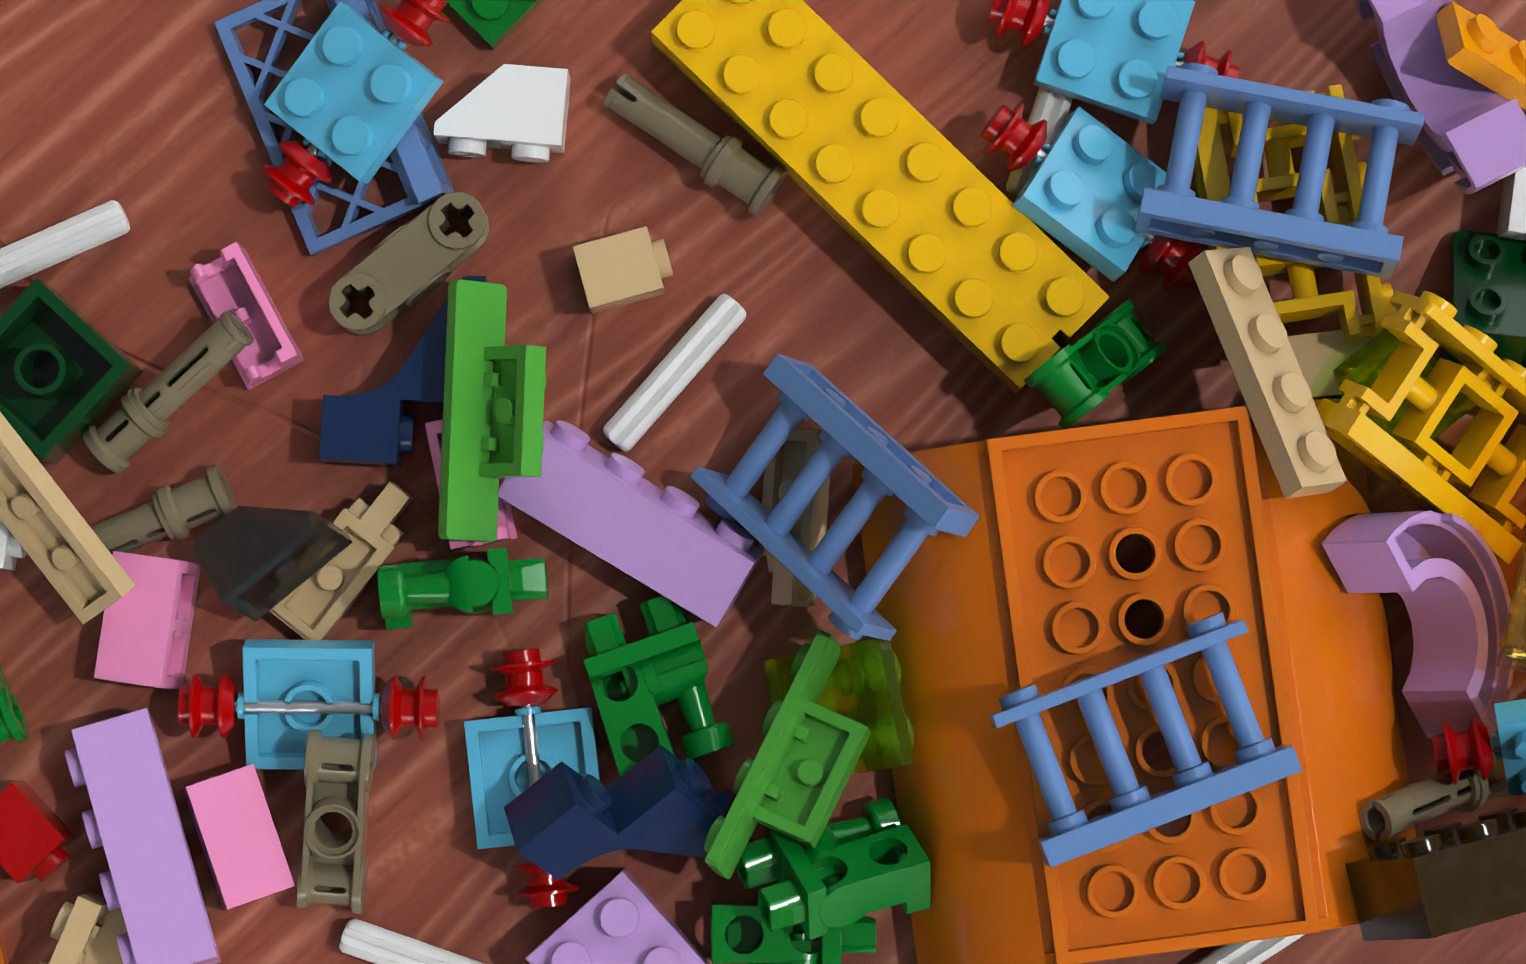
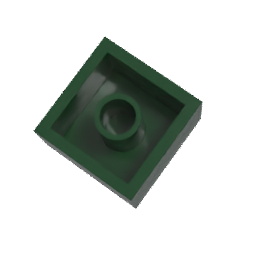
[0,278,143,465]

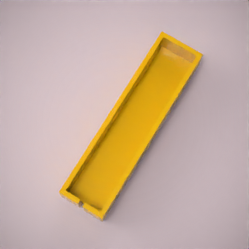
[651,0,1110,395]

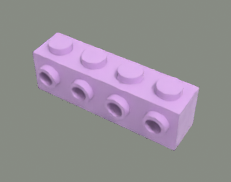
[498,420,764,628]
[65,708,221,964]

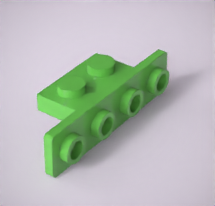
[438,279,546,542]
[704,630,871,879]

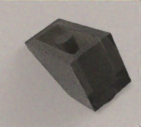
[190,506,353,622]

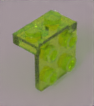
[763,638,914,774]

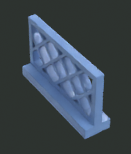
[214,0,455,256]

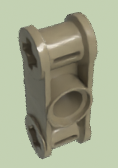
[329,192,490,336]
[297,729,376,914]

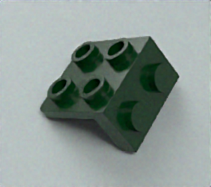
[1438,230,1526,368]

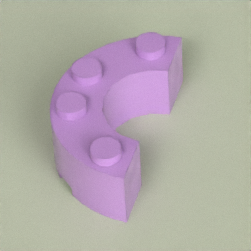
[1356,0,1526,194]
[1321,510,1515,740]

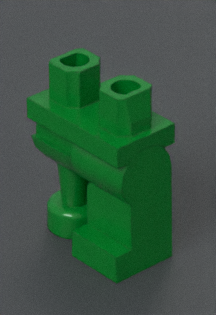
[378,548,549,630]
[583,596,736,777]
[736,797,931,940]
[711,901,876,964]

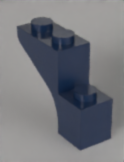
[319,276,490,467]
[504,745,754,881]

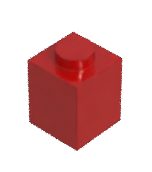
[0,781,76,884]

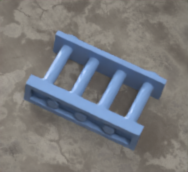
[1135,63,1425,279]
[690,353,981,641]
[988,612,1302,868]

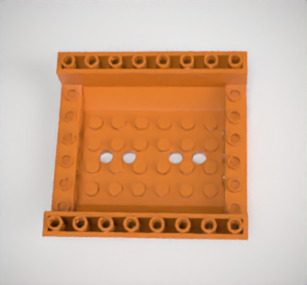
[852,399,1417,964]

